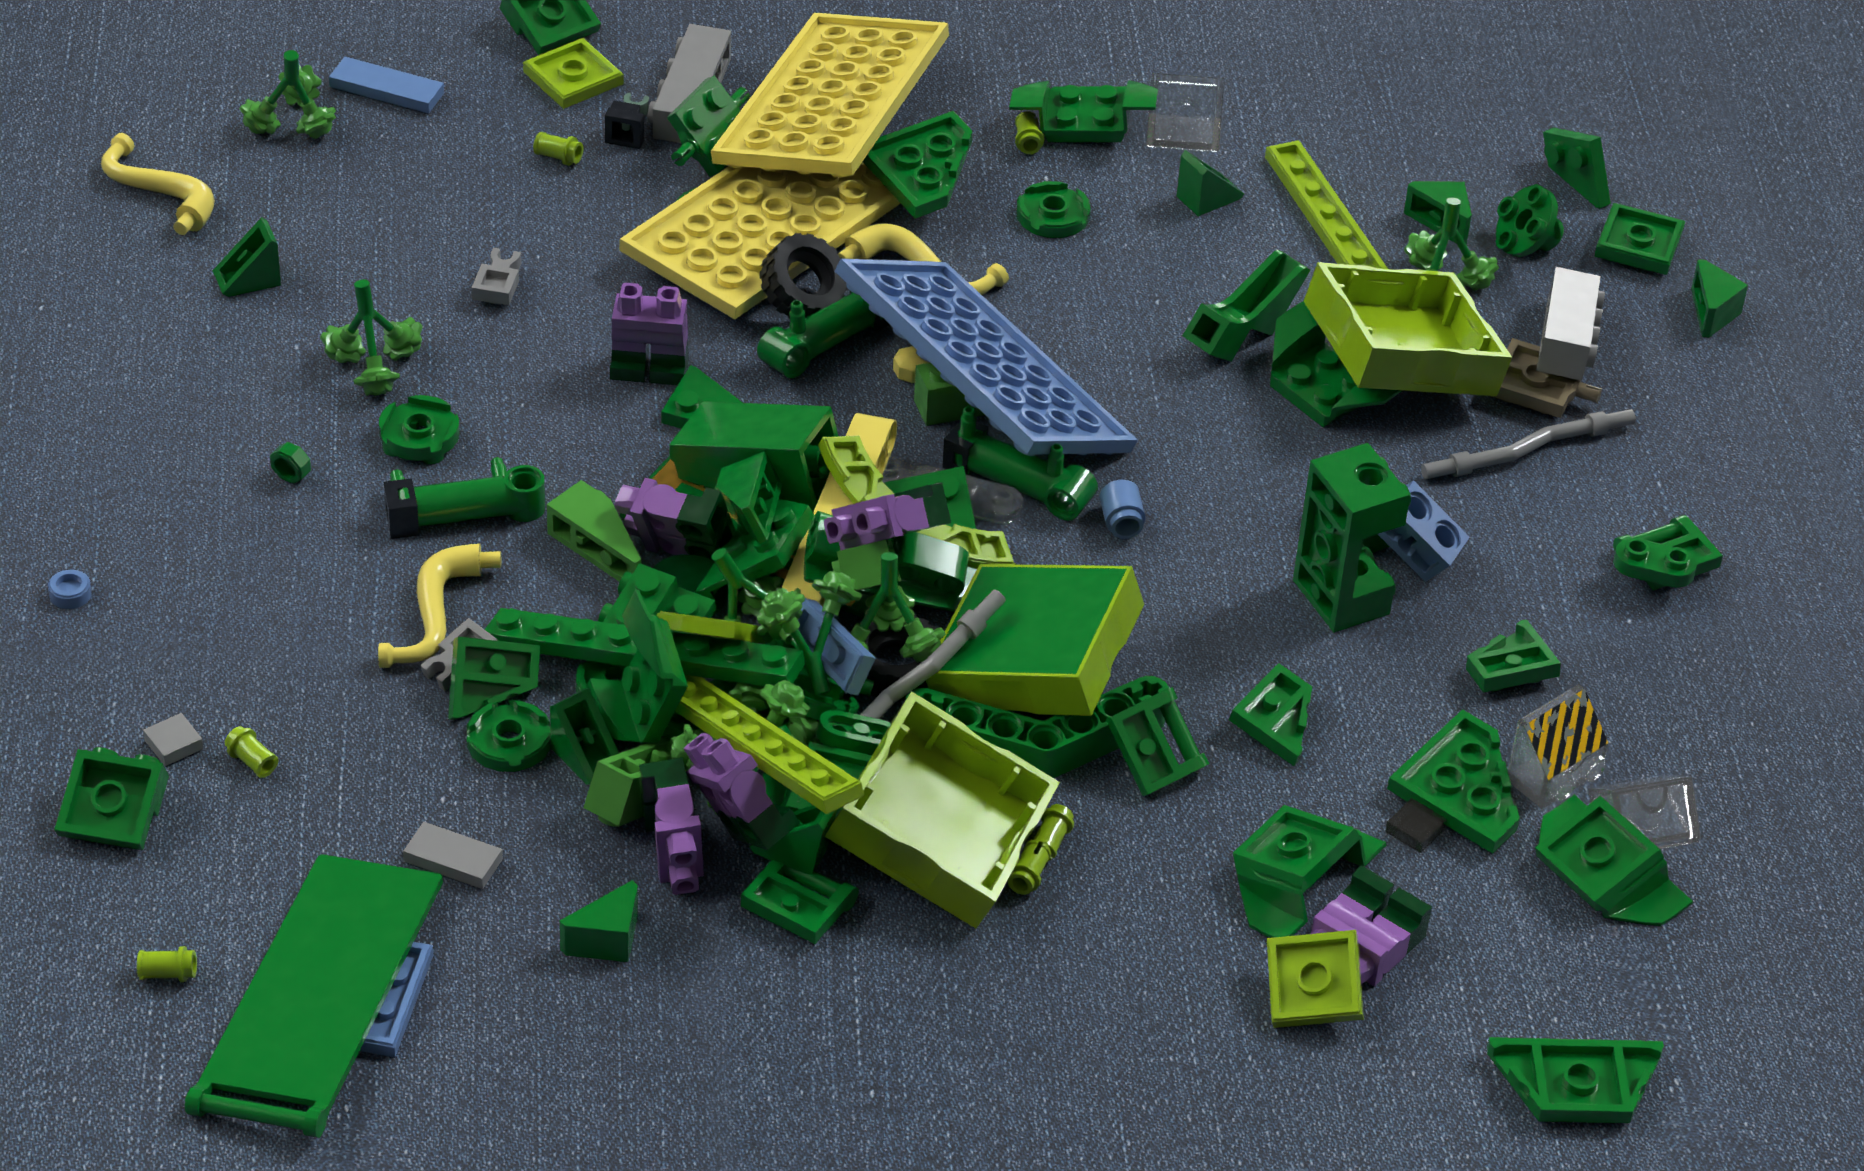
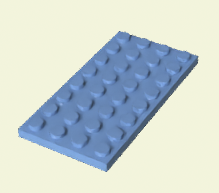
[834,259,1138,456]

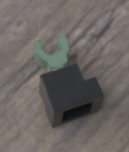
[605,93,649,149]

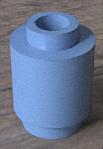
[1099,479,1146,539]

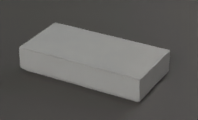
[403,822,503,889]

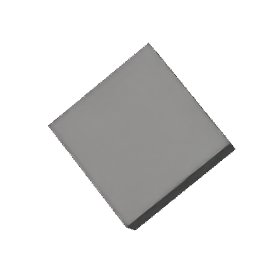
[143,713,203,766]

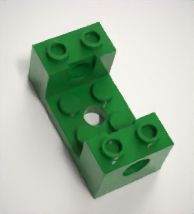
[1293,443,1411,633]

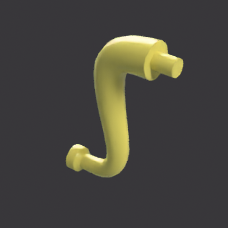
[101,133,215,235]
[838,223,1009,295]
[378,544,502,668]

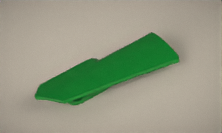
[804,511,977,612]

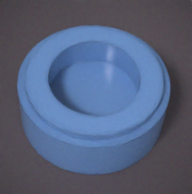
[48,570,92,609]

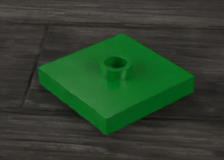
[1594,203,1686,275]

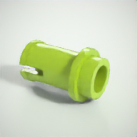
[1015,111,1044,154]
[533,132,583,166]
[225,726,279,778]
[1034,804,1074,861]
[1008,840,1052,895]
[137,946,197,982]

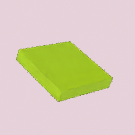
[523,38,624,109]
[657,611,765,644]
[1267,930,1364,1028]

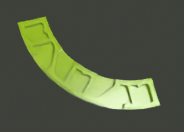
[818,436,1015,569]

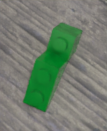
[1182,250,1311,362]

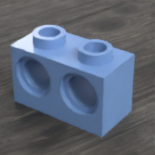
[1378,480,1470,582]

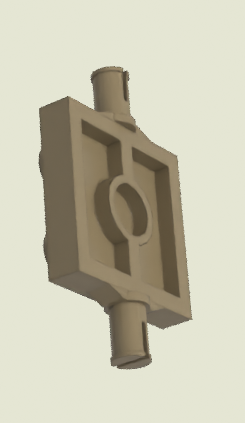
[1491,338,1603,418]

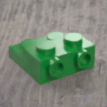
[499,0,601,55]
[598,563,716,635]
[54,747,169,850]

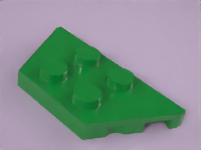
[695,499,815,600]
[1486,1037,1664,1123]

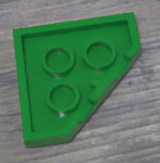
[863,111,972,219]
[1387,709,1520,854]

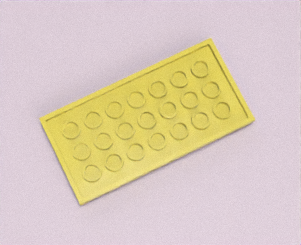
[711,13,949,178]
[619,162,900,319]

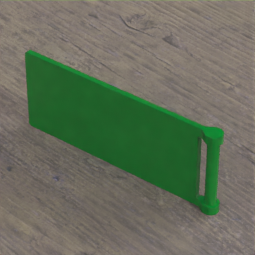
[185,854,443,1138]

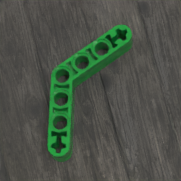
[906,676,1169,778]

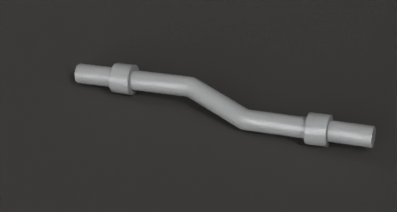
[1421,409,1636,479]
[860,589,1006,719]

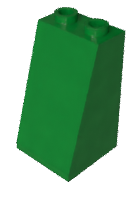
[669,402,838,512]

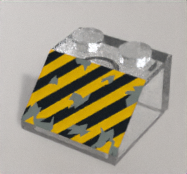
[1508,684,1608,809]

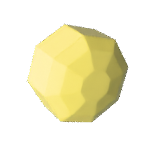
[893,346,930,383]

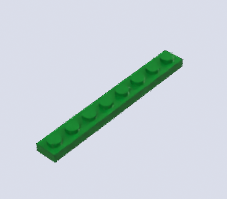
[485,608,806,686]

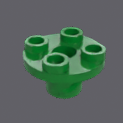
[1496,184,1564,257]

